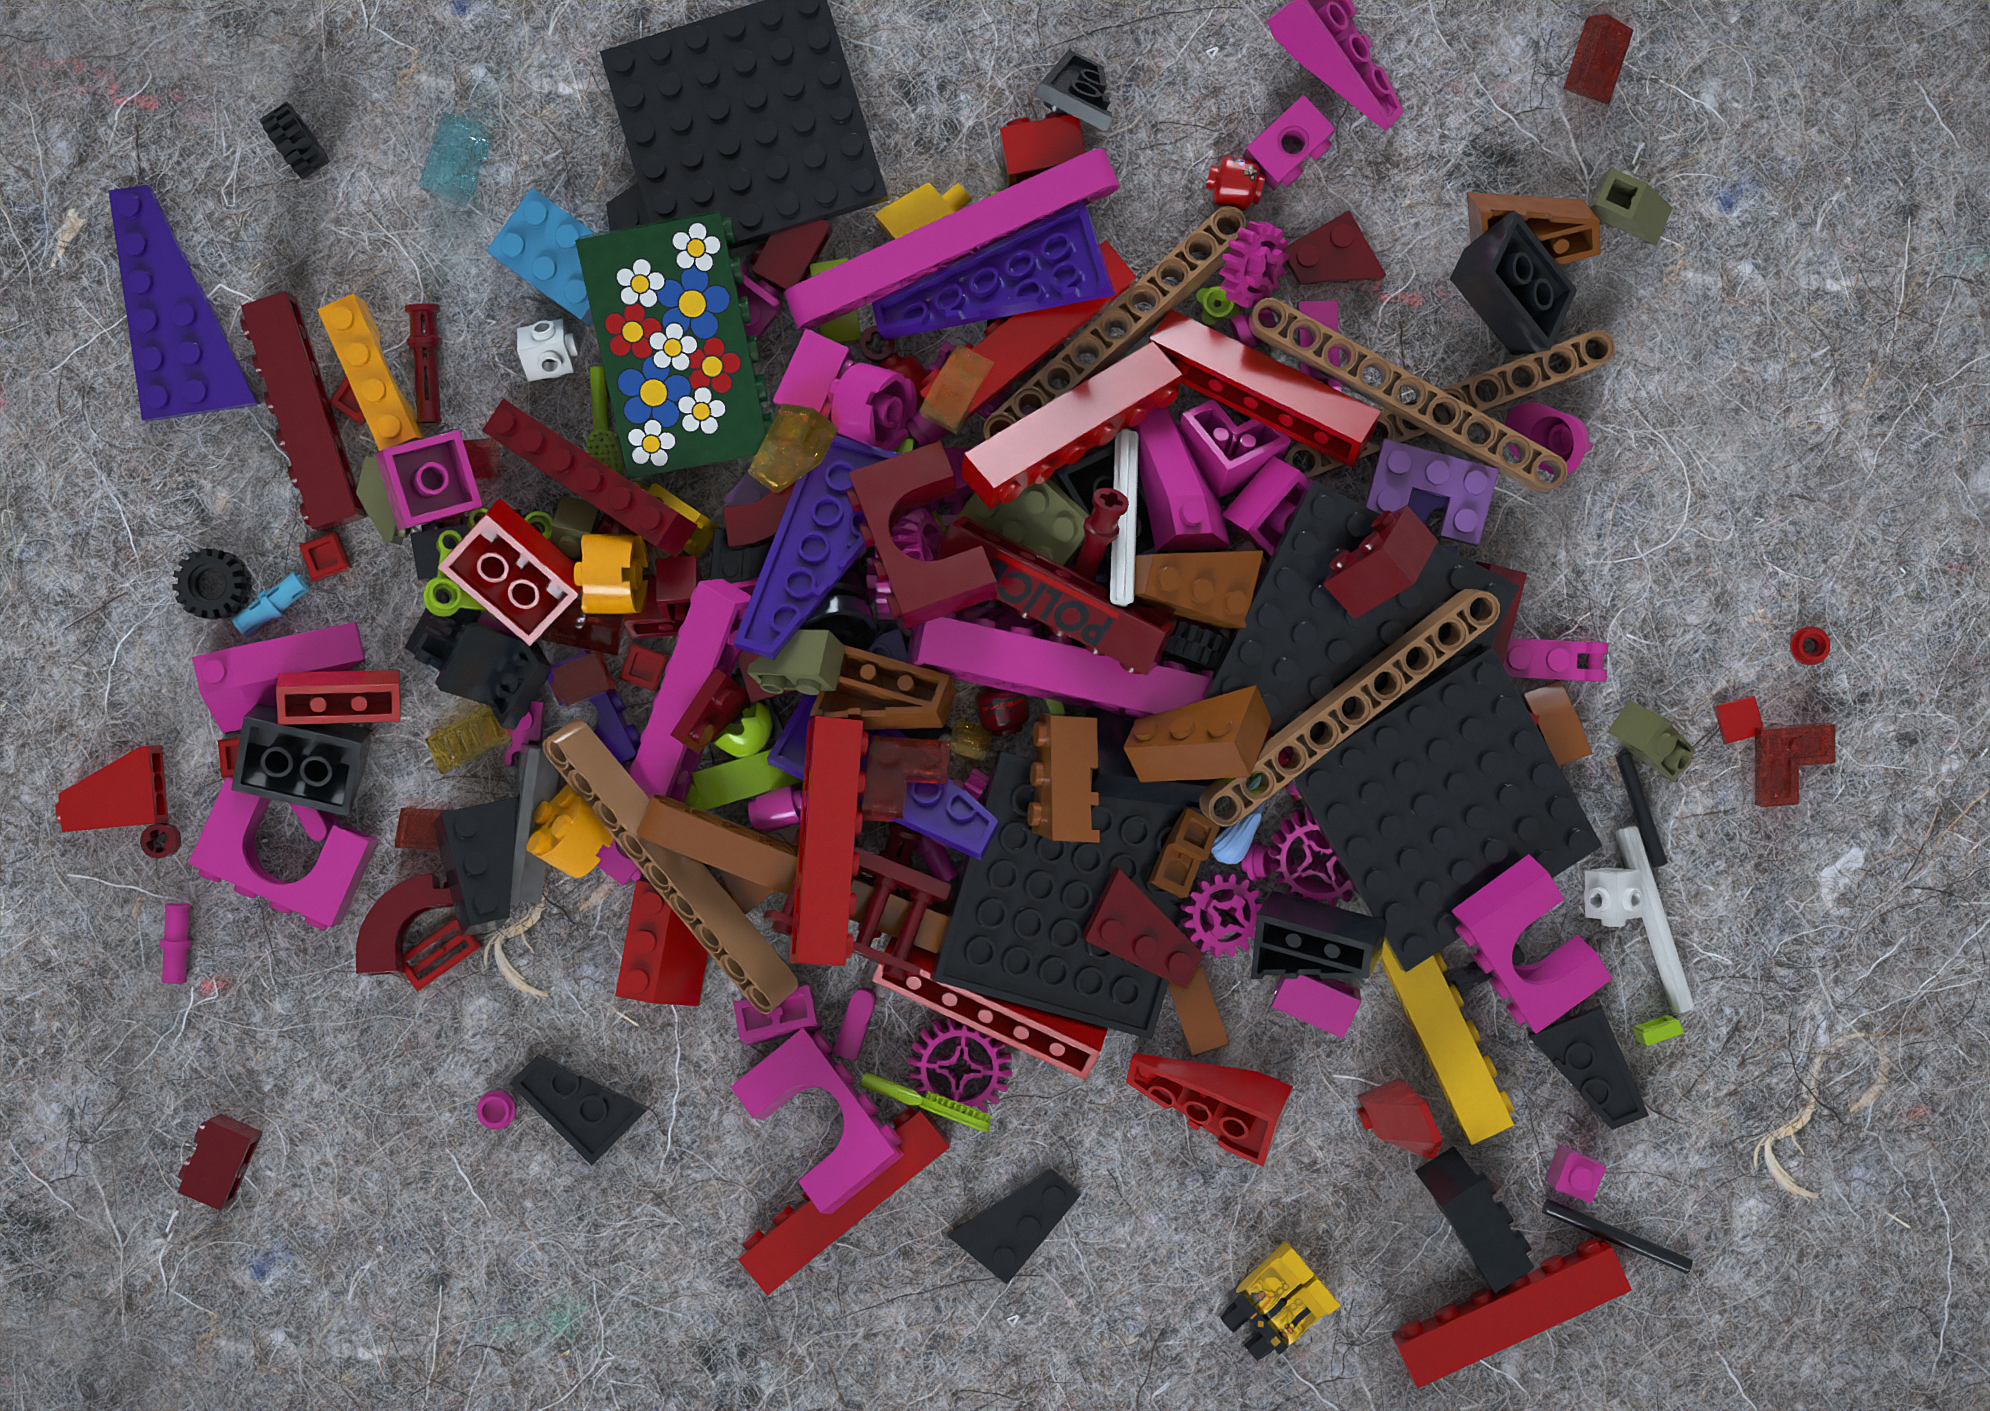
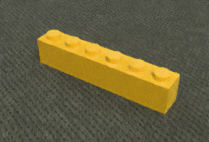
[1379,941,1515,1145]

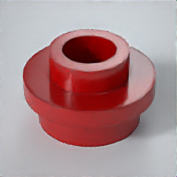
[1790,626,1831,665]

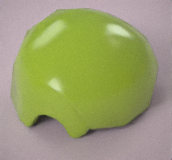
[713,701,773,758]

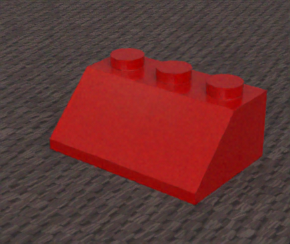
[438,498,583,646]
[615,877,709,1006]

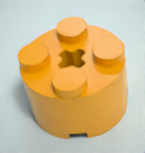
[574,534,648,614]
[526,784,614,878]

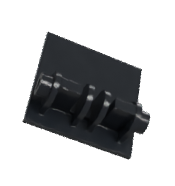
[404,591,480,671]

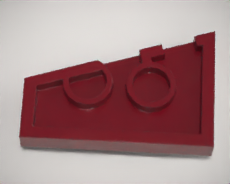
[1081,867,1203,989]

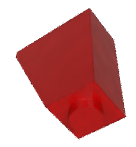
[55,745,169,832]

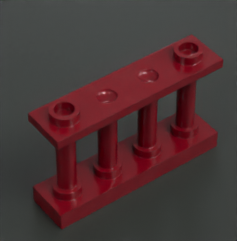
[763,828,951,980]

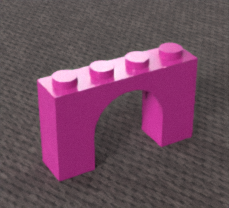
[188,777,379,930]
[1451,855,1612,1034]
[730,1028,904,1214]

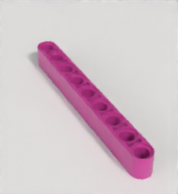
[784,148,1120,331]

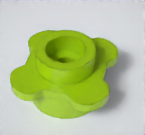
[1196,283,1239,326]

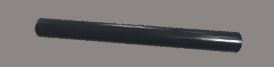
[1542,1199,1693,1274]

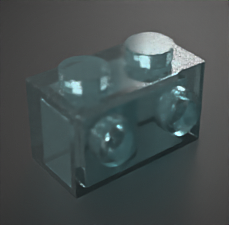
[418,112,491,208]

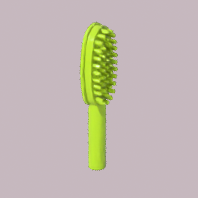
[585,366,624,476]
[861,1072,992,1133]

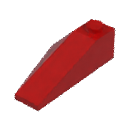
[1126,1053,1293,1167]
[1356,1078,1443,1159]

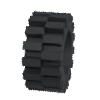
[260,102,330,180]
[172,548,252,620]
[1162,619,1229,671]

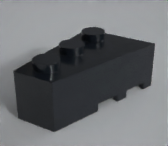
[433,797,518,937]
[1251,890,1386,979]
[1415,1146,1535,1293]

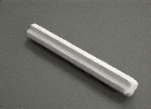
[1110,428,1139,607]
[1616,825,1694,1013]

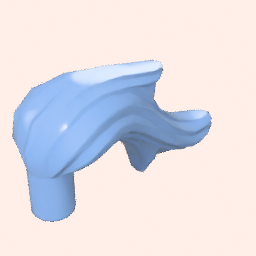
[1211,775,1266,864]

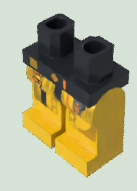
[1218,1241,1341,1361]

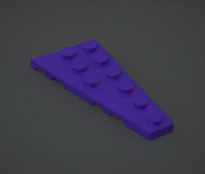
[108,185,261,422]
[872,201,1116,340]
[734,429,901,660]
[767,694,999,860]

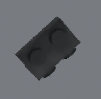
[435,622,552,730]

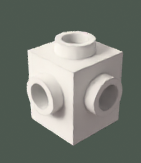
[517,319,579,382]
[1583,867,1643,927]

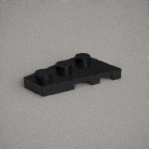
[1035,49,1113,132]
[1528,1005,1649,1130]
[509,1054,649,1166]
[947,1167,1081,1285]

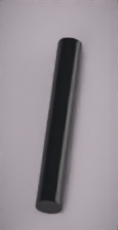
[1615,752,1668,868]

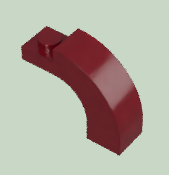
[723,418,806,550]
[356,874,454,976]

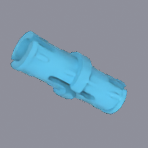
[231,571,310,637]

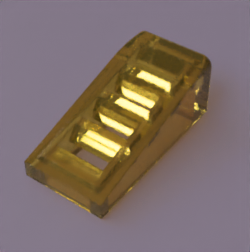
[425,707,511,774]
[947,720,993,761]

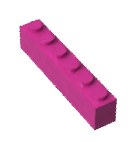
[628,579,751,803]

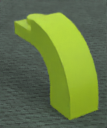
[684,749,803,811]

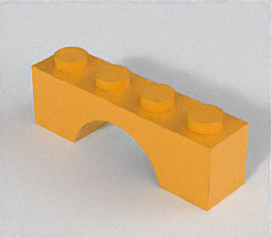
[317,293,426,451]

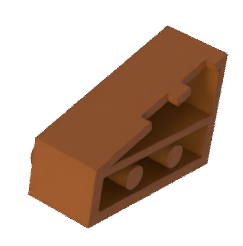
[810,645,956,730]

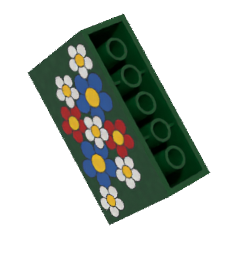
[575,209,776,479]

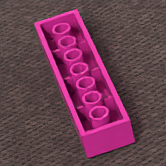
[905,612,1214,719]

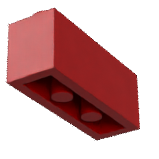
[276,670,401,725]

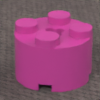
[828,363,917,451]

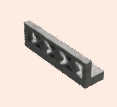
[510,744,559,905]

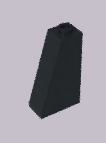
[1085,707,1225,809]

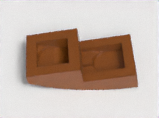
[1522,680,1593,767]
[1148,808,1220,898]
[1168,966,1230,1057]

